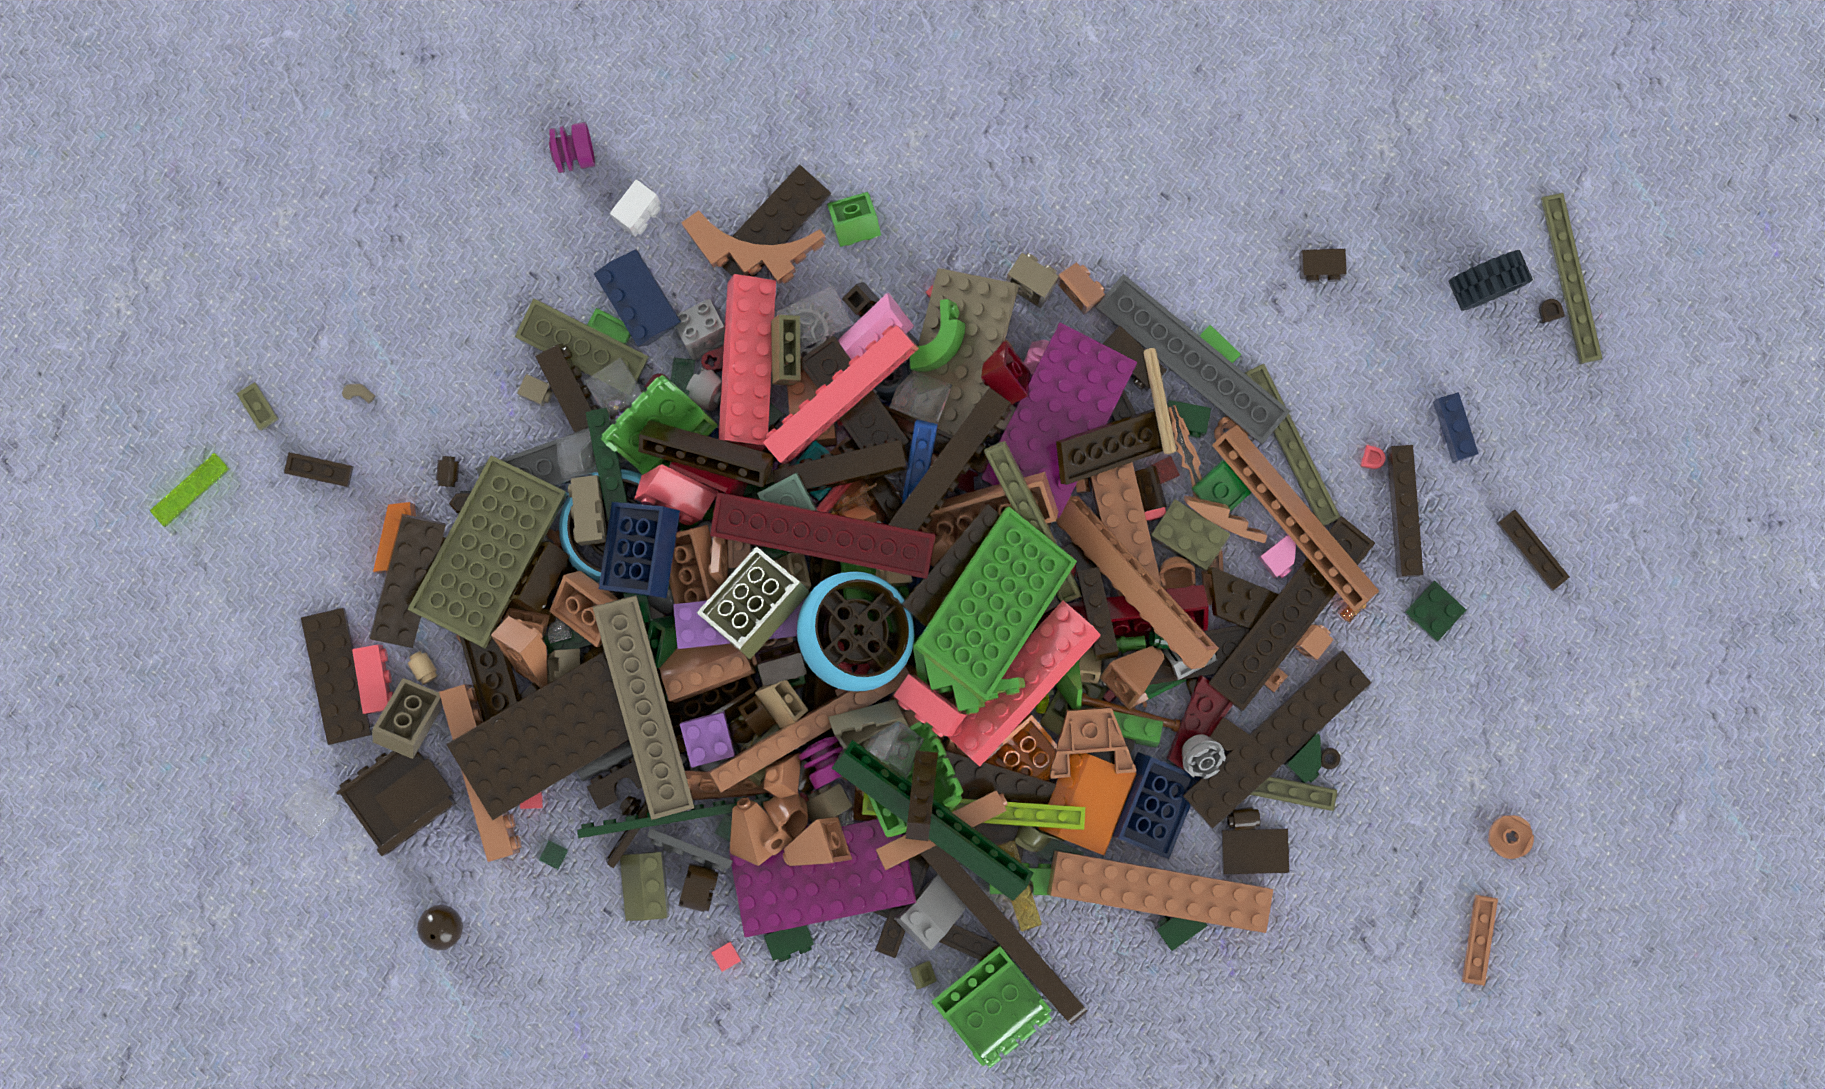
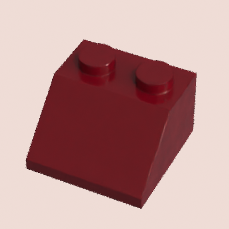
[981,341,1030,405]

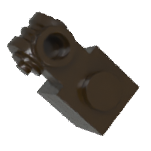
[729,695,776,744]

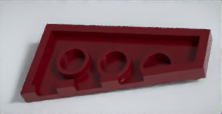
[1167,675,1233,771]

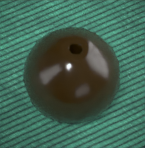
[417,905,463,951]

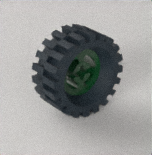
[1448,250,1533,311]

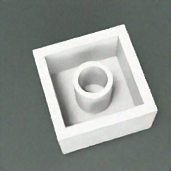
[610,179,661,237]

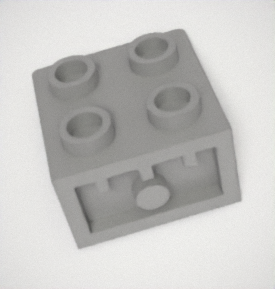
[676,299,725,361]

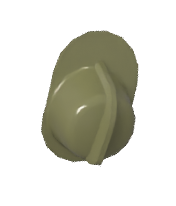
[1015,826,1065,852]

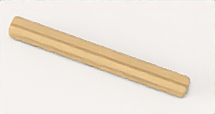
[1144,348,1176,454]

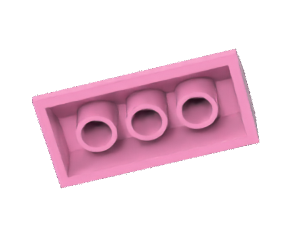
[838,293,914,360]

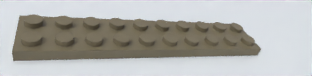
[593,595,694,820]

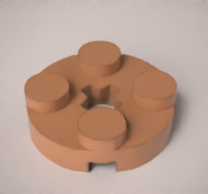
[1488,815,1534,859]

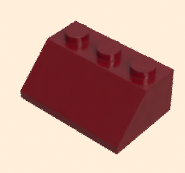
[669,462,748,496]

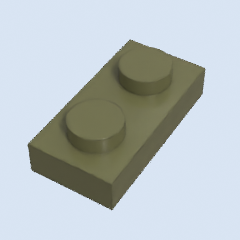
[236,382,279,431]

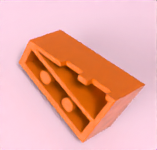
[373,502,416,573]

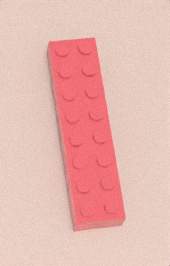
[718,274,776,452]
[763,325,919,464]
[947,601,1101,766]

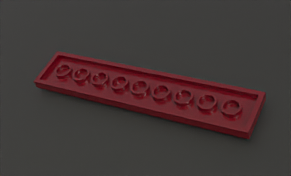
[710,492,936,579]

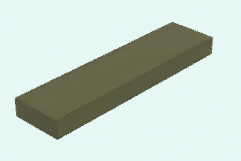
[1250,776,1338,811]

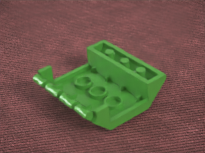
[601,375,718,475]
[868,721,963,837]
[931,946,1052,1068]

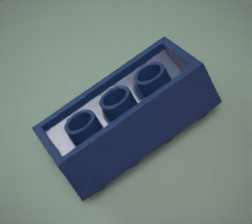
[594,249,681,347]

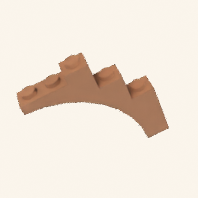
[681,210,826,285]

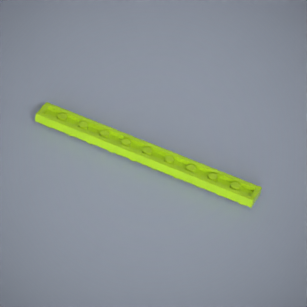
[862,792,1085,830]

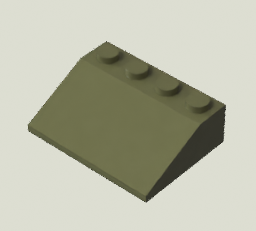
[697,546,809,660]

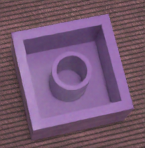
[680,711,735,767]

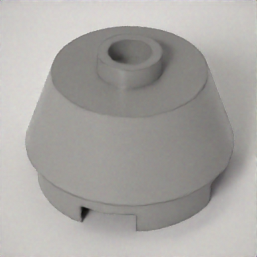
[686,368,722,411]
[1182,735,1225,779]

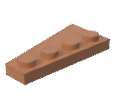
[685,771,772,800]

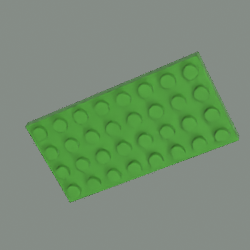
[914,507,1077,702]

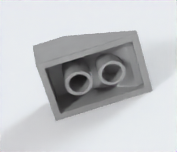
[894,873,967,950]

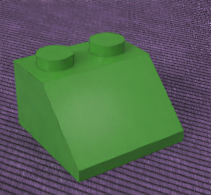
[827,192,881,247]

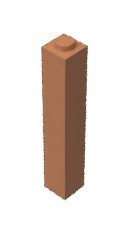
[876,790,1008,871]

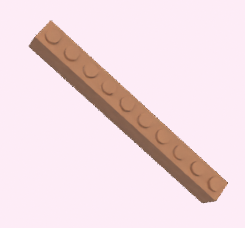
[1212,425,1379,612]
[1056,496,1219,669]
[708,666,909,792]

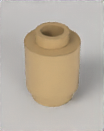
[407,651,438,685]

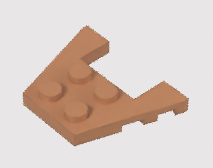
[1049,707,1136,779]

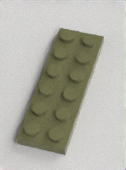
[515,298,650,395]

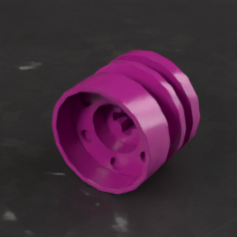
[549,122,595,173]
[798,736,844,790]

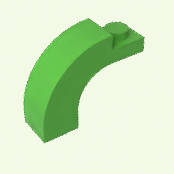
[910,299,965,372]

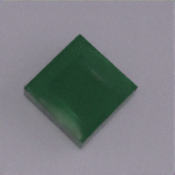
[539,840,569,870]

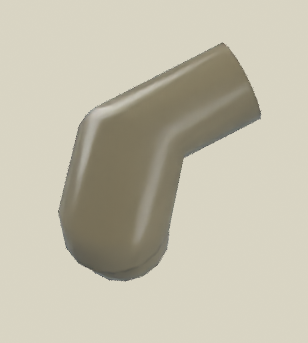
[342,384,376,404]

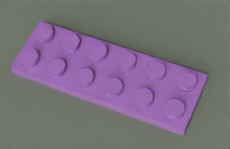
[673,597,807,649]

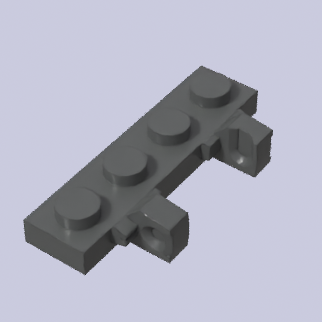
[647,828,733,872]

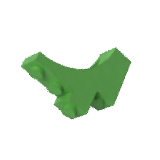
[923,655,1026,715]

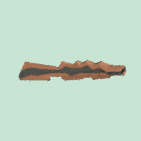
[1168,405,1202,498]

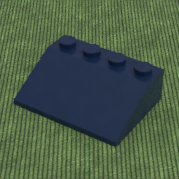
[599,502,680,598]
[1113,752,1201,859]

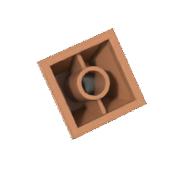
[1100,646,1164,710]
[730,798,782,866]
[783,817,852,866]

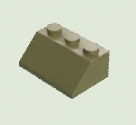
[620,851,670,921]

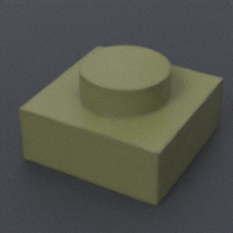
[909,960,937,989]

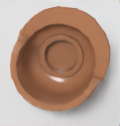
[1159,557,1196,590]

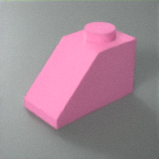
[1258,535,1296,578]

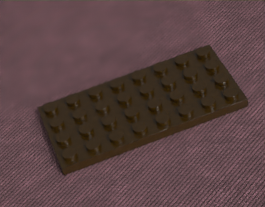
[446,653,629,820]

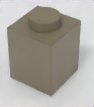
[517,374,553,407]

